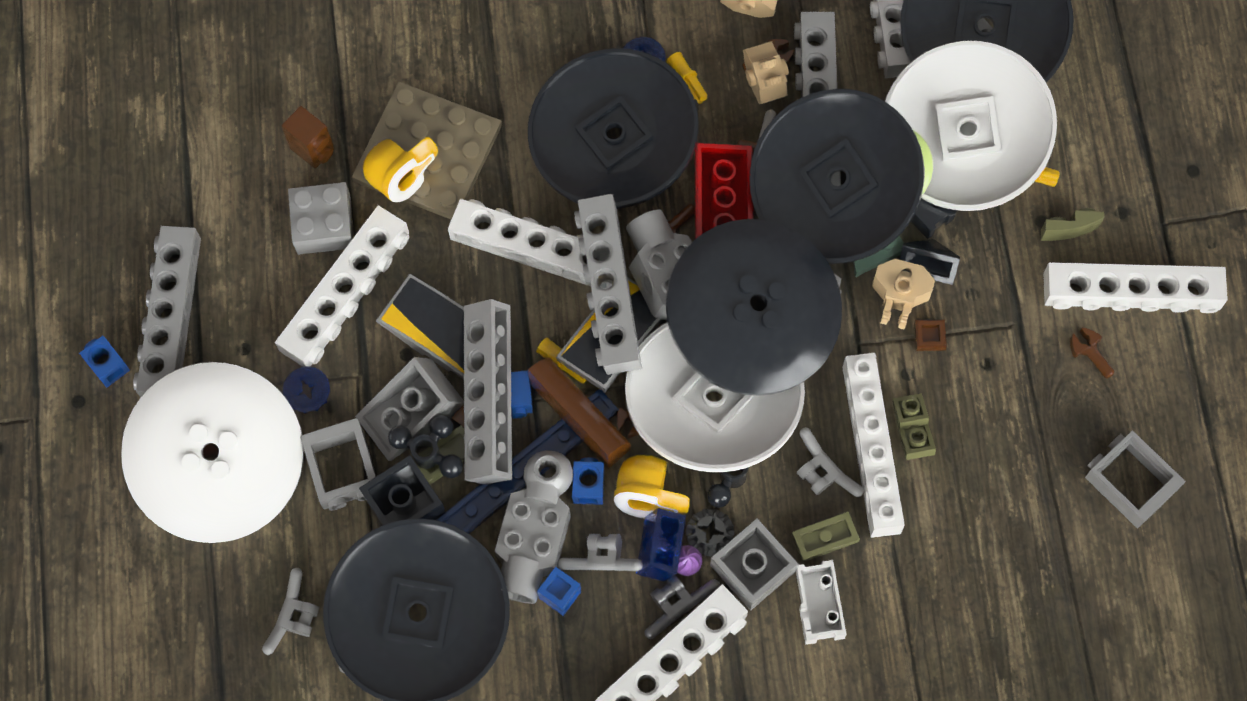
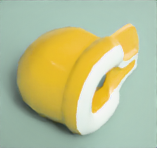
[363,137,438,202]
[614,455,690,519]

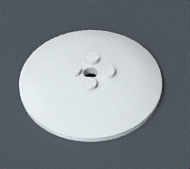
[885,41,1057,211]
[625,322,805,472]
[121,362,304,543]

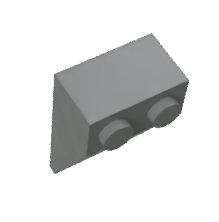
[355,357,464,461]

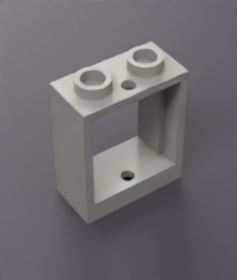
[300,418,377,510]
[1085,430,1186,529]

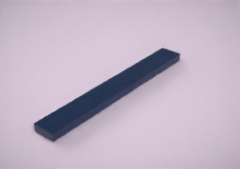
[436,389,619,534]

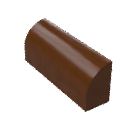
[528,358,631,469]

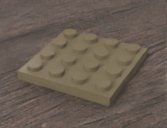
[351,82,502,220]

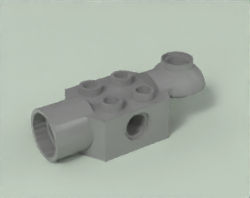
[626,210,692,320]
[495,450,573,604]

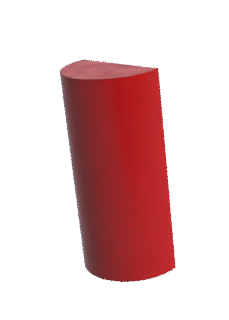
[695,143,753,239]

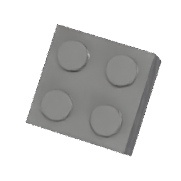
[288,182,354,255]
[710,519,798,611]

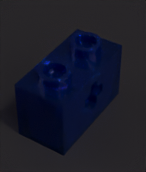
[636,508,686,582]

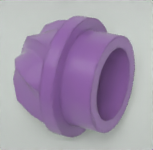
[672,545,702,576]

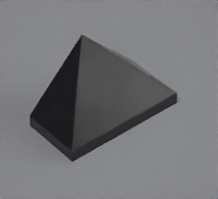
[899,239,960,285]

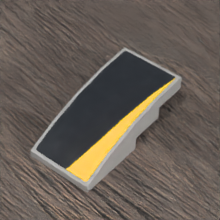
[376,274,464,380]
[556,278,663,393]

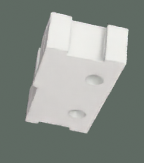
[796,560,847,645]

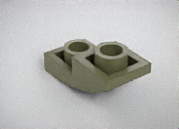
[1041,208,1104,241]
[892,393,936,460]

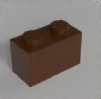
[281,106,334,169]

